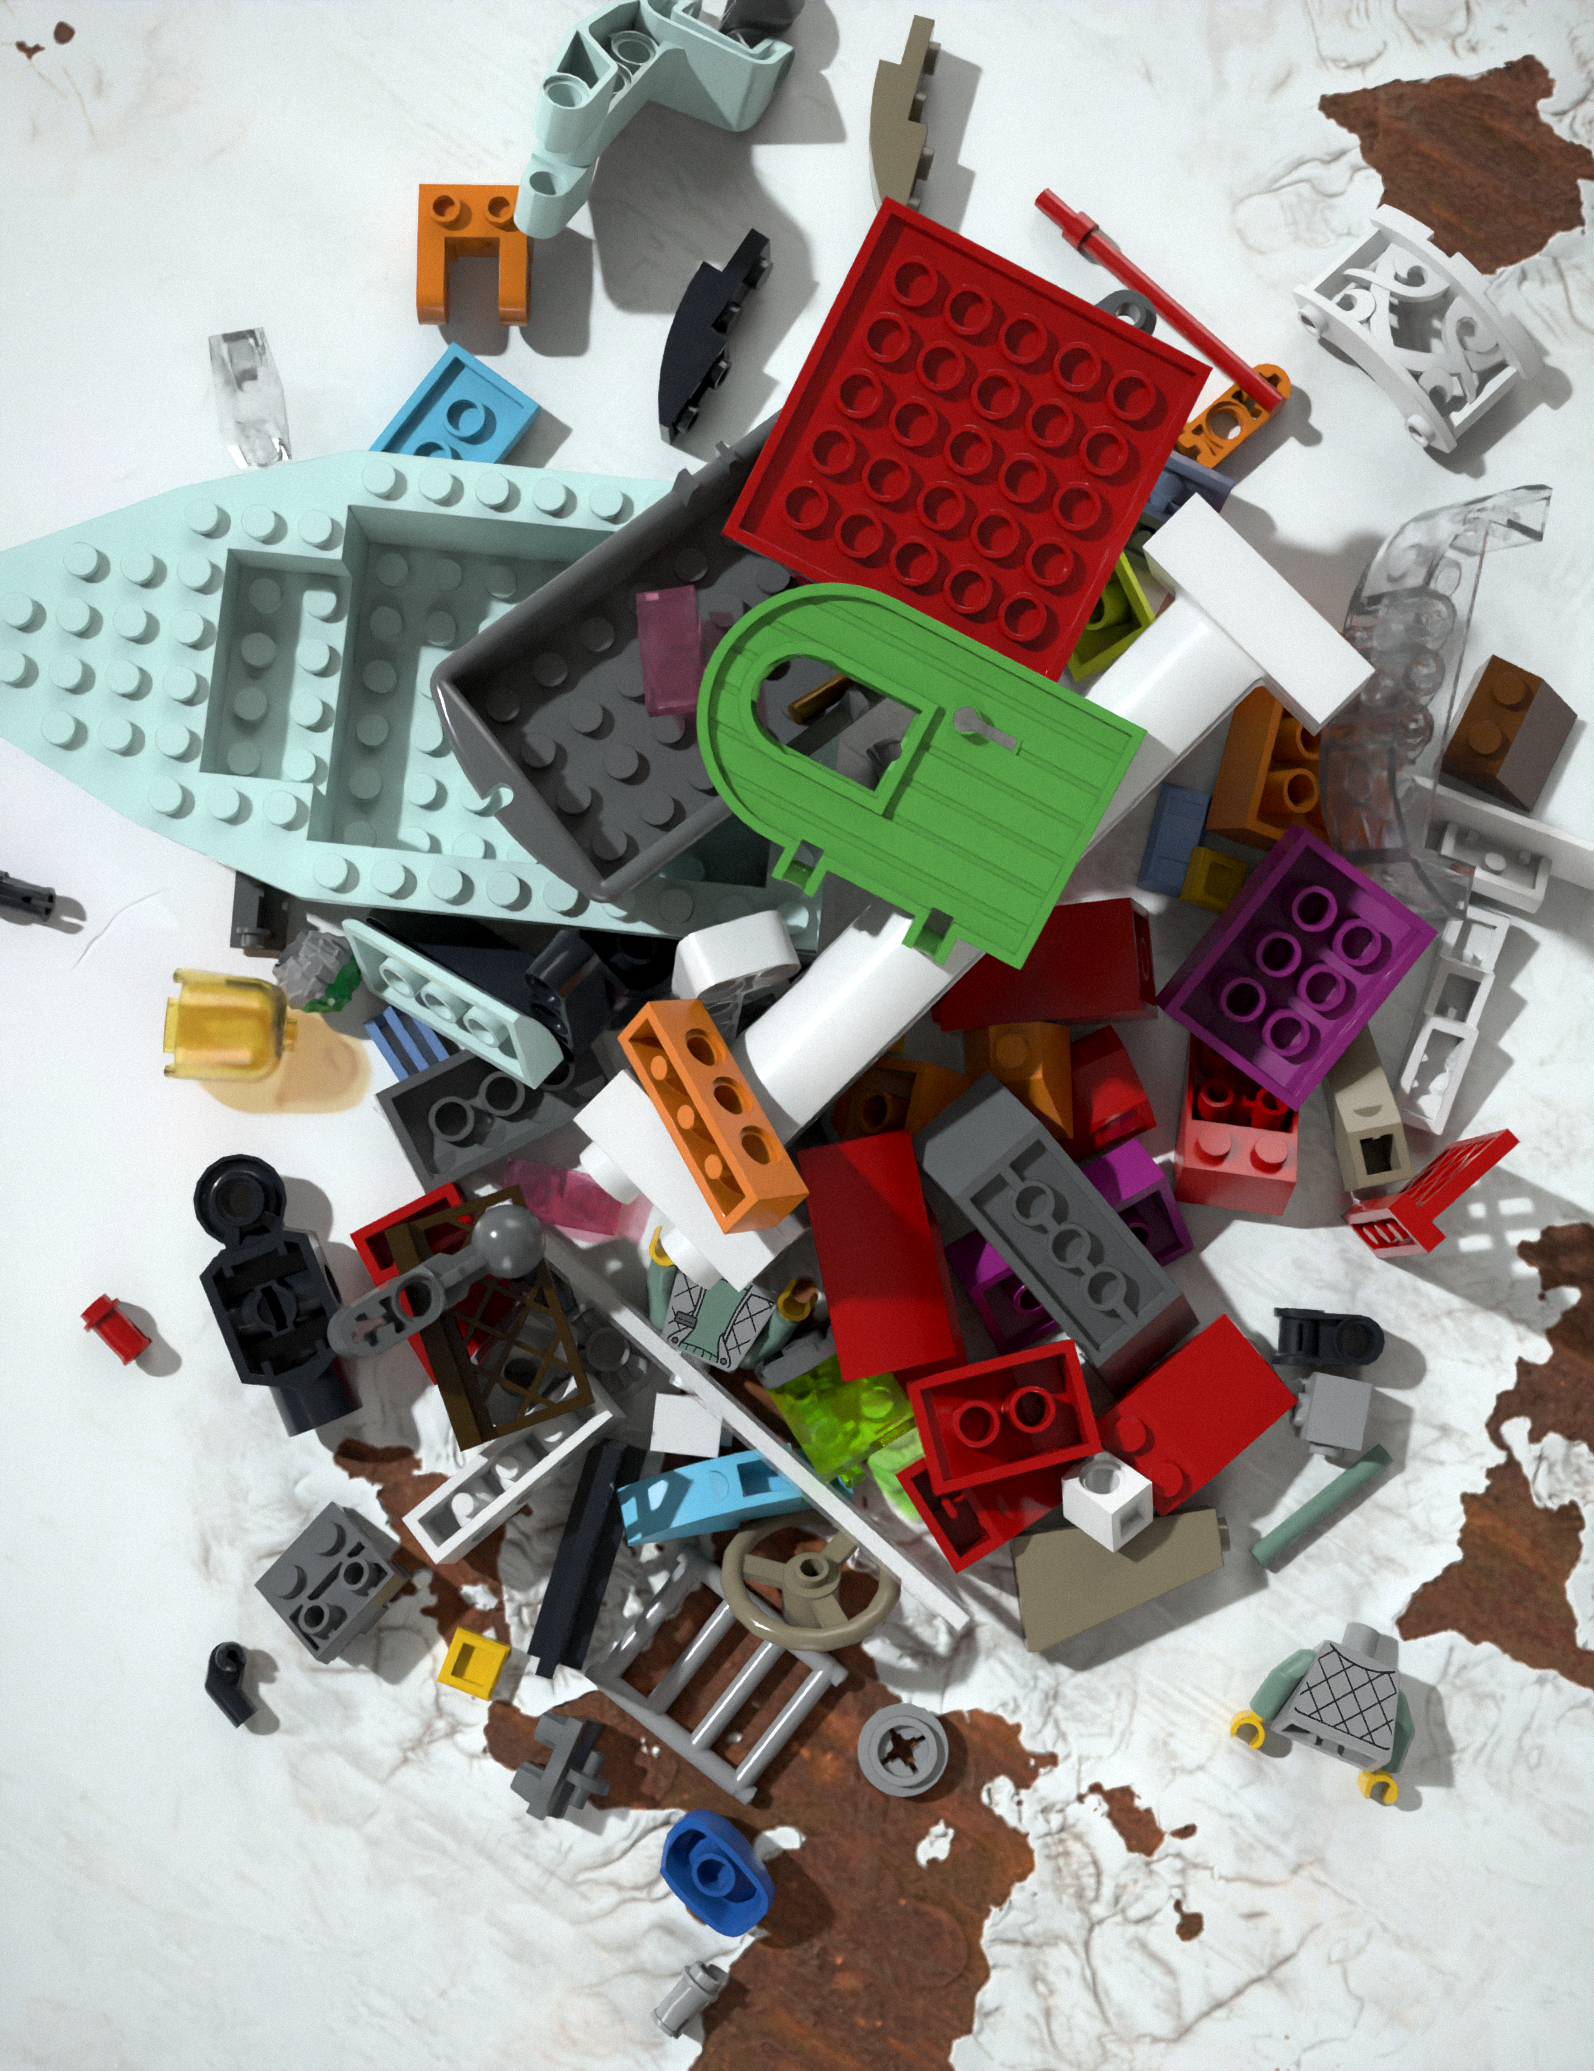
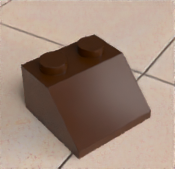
[1430,654,1578,814]

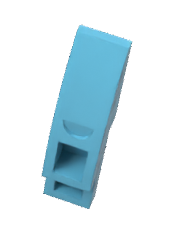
[617,1442,854,1547]

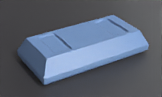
[1136,781,1213,898]

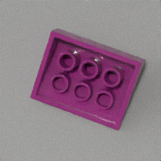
[1153,823,1439,1112]

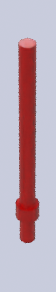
[1034,188,1286,415]

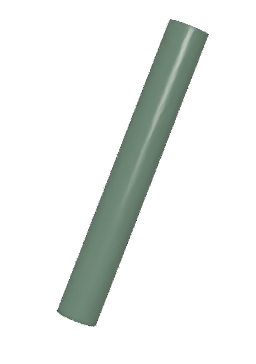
[1249,1444,1393,1568]

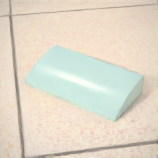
[342,916,564,1089]

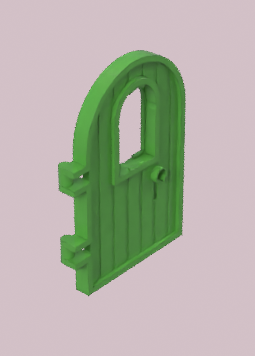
[696,583,1148,970]

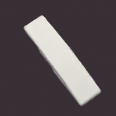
[1393,900,1512,1135]

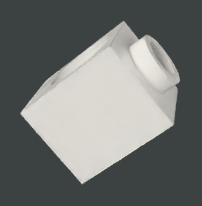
[650,1392,734,1458]
[1061,1447,1153,1553]

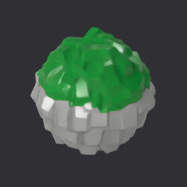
[272,928,362,1014]

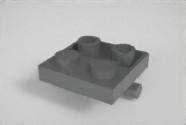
[254,1501,412,1665]

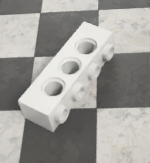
[402,1373,627,1564]

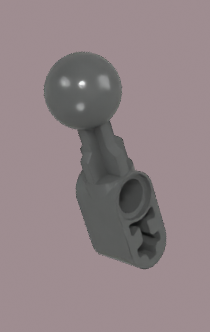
[327,1204,546,1359]

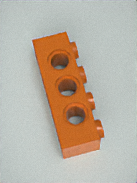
[617,999,809,1235]

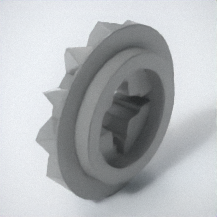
[857,1702,949,1797]

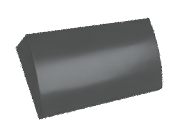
[373,1037,618,1195]

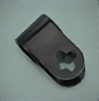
[1272,1307,1385,1367]

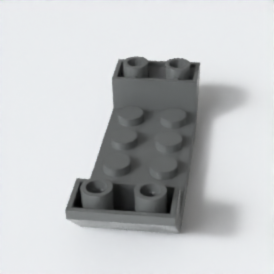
[911,1071,1200,1398]

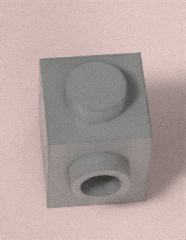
[1289,1371,1373,1459]

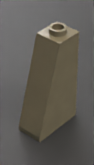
[1009,1505,1231,1653]

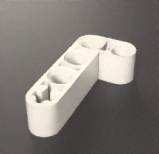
[670,911,801,1047]

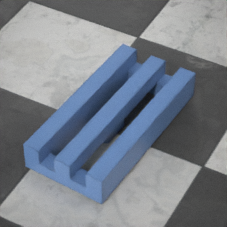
[362,1005,450,1082]

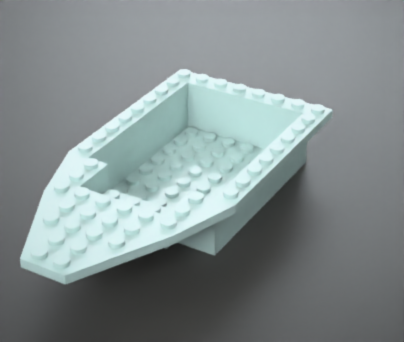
[0,449,840,954]

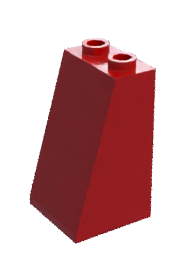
[930,897,1159,1036]

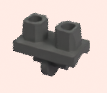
[510,1712,612,1821]

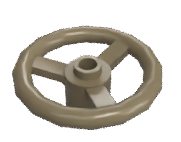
[720,1507,902,1652]

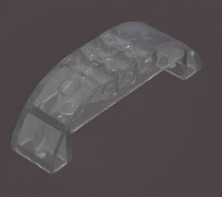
[1318,484,1553,922]

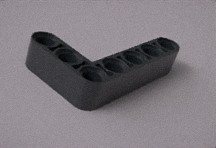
[364,908,612,1064]

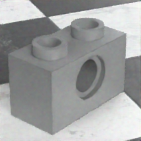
[470,1291,580,1426]

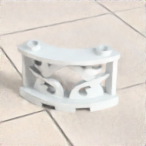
[1291,204,1545,453]

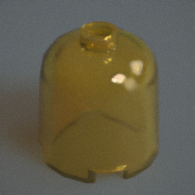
[163,967,299,1084]

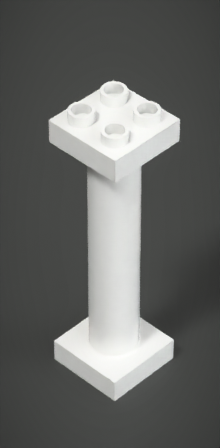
[573,492,1375,1292]

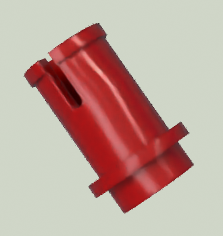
[80,1293,153,1366]

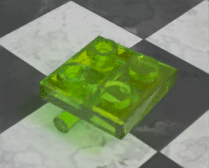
[766,1352,916,1488]

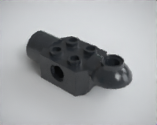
[193,1154,363,1437]

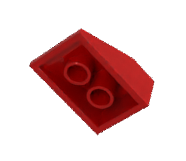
[1094,1312,1298,1517]
[905,1339,1103,1496]

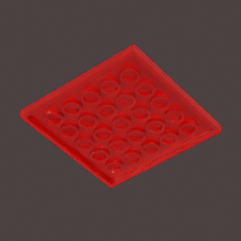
[721,196,1213,683]

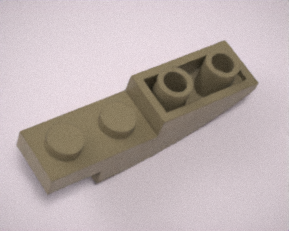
[869,14,942,213]

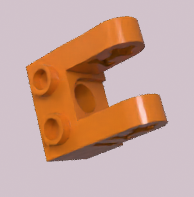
[416,184,534,326]

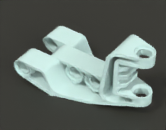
[513,0,796,239]

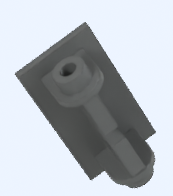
[230,870,290,951]

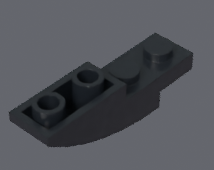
[658,228,773,446]

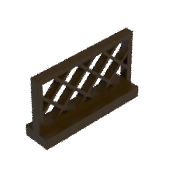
[384,1184,596,1452]

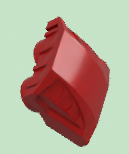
[1056,1024,1157,1163]

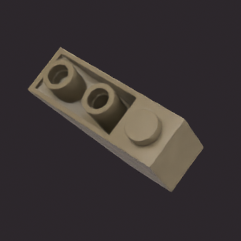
[1321,1023,1414,1192]

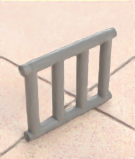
[584,1543,849,1806]

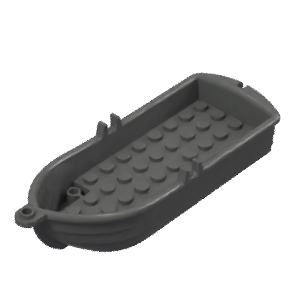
[430,290,1157,903]

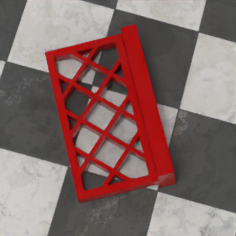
[1340,1128,1520,1258]

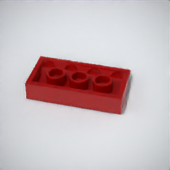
[796,1128,956,1382]

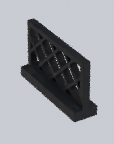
[527,1437,648,1680]

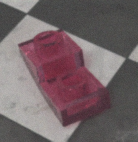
[636,585,706,718]
[502,1157,622,1236]

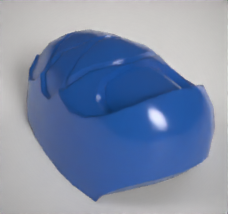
[660,1808,777,1938]

